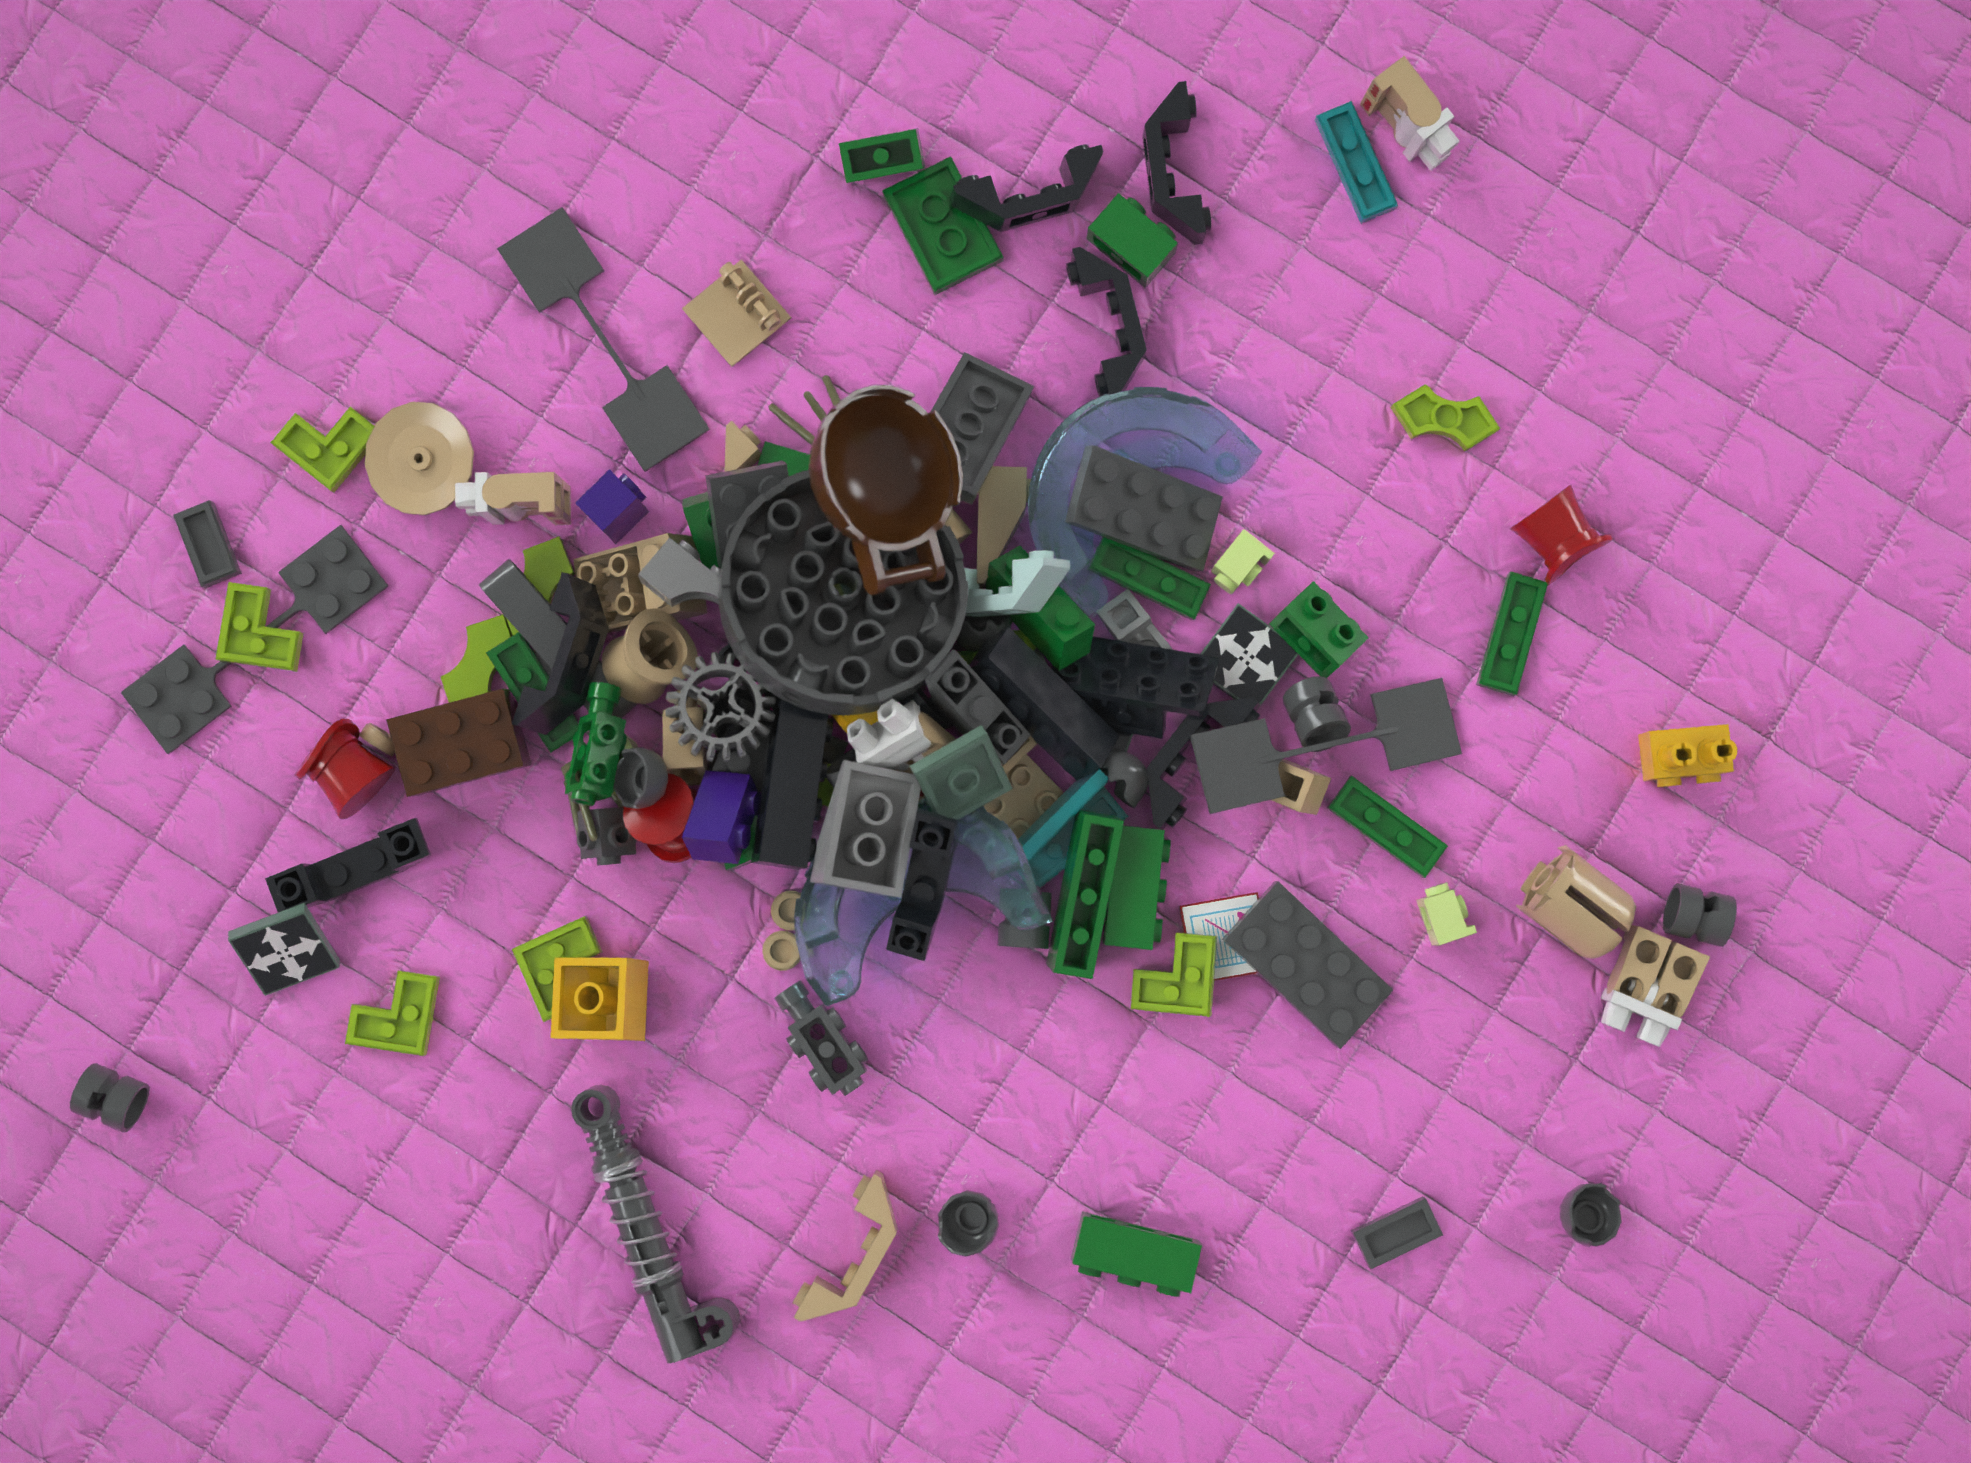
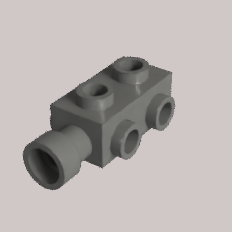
[774,980,868,1096]

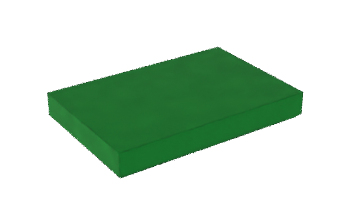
[882,156,1004,295]

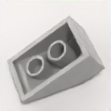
[810,760,921,898]

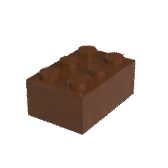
[386,689,532,797]

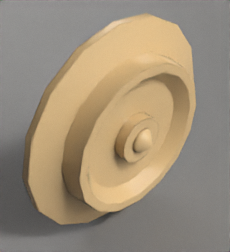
[365,402,474,515]

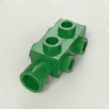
[565,682,627,806]

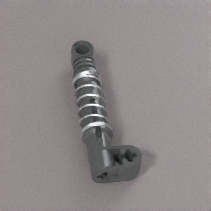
[571,1085,740,1363]

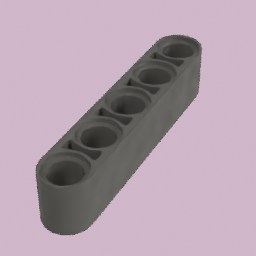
[479,559,637,718]

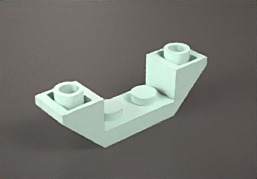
[964,550,1070,617]

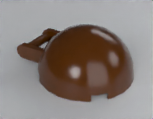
[809,385,963,595]

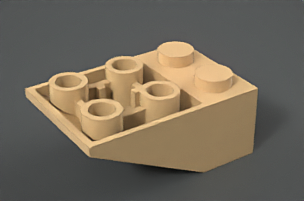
[573,533,707,633]

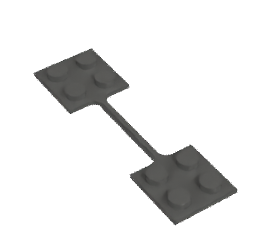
[497,207,710,472]
[121,525,388,754]
[1190,678,1462,814]

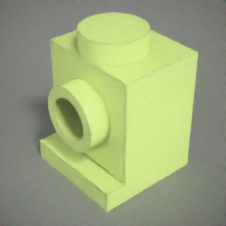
[1211,529,1275,594]
[1416,882,1477,945]

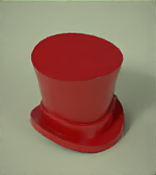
[1510,485,1614,586]
[295,718,395,820]
[623,773,698,863]

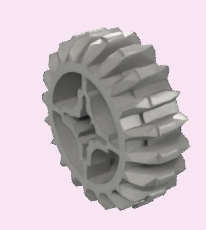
[665,652,776,762]

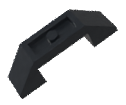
[1142,81,1211,245]
[950,144,1104,232]
[1066,247,1147,407]
[512,572,609,735]
[1147,697,1261,830]
[886,809,959,961]
[265,818,431,913]

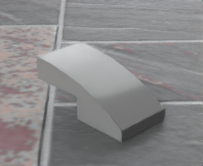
[1096,589,1173,650]

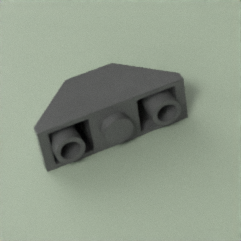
[925,650,1031,764]

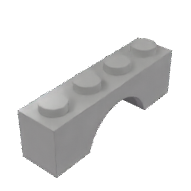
[638,537,741,663]

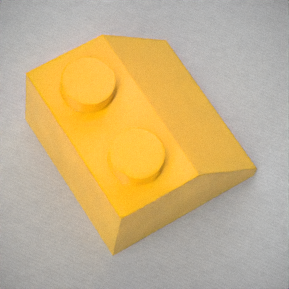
[550,958,649,1041]

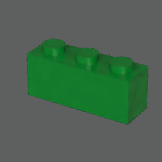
[985,545,1095,671]
[1103,826,1171,950]
[1071,1211,1202,1297]

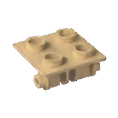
[682,259,791,367]
[971,754,1064,848]

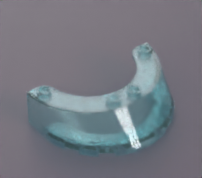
[1028,387,1262,620]
[794,798,1053,1007]

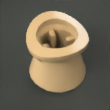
[602,609,698,704]

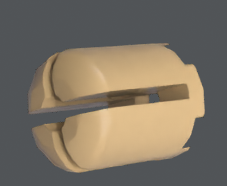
[1516,845,1636,959]

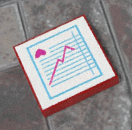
[1179,892,1259,981]

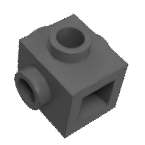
[577,807,637,866]

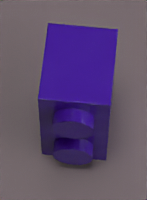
[575,469,649,544]
[682,770,761,864]

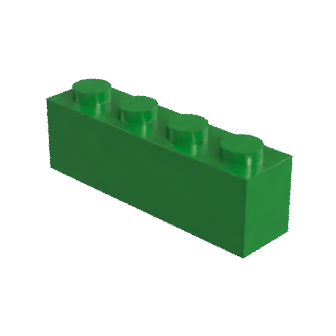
[1046,809,1124,979]

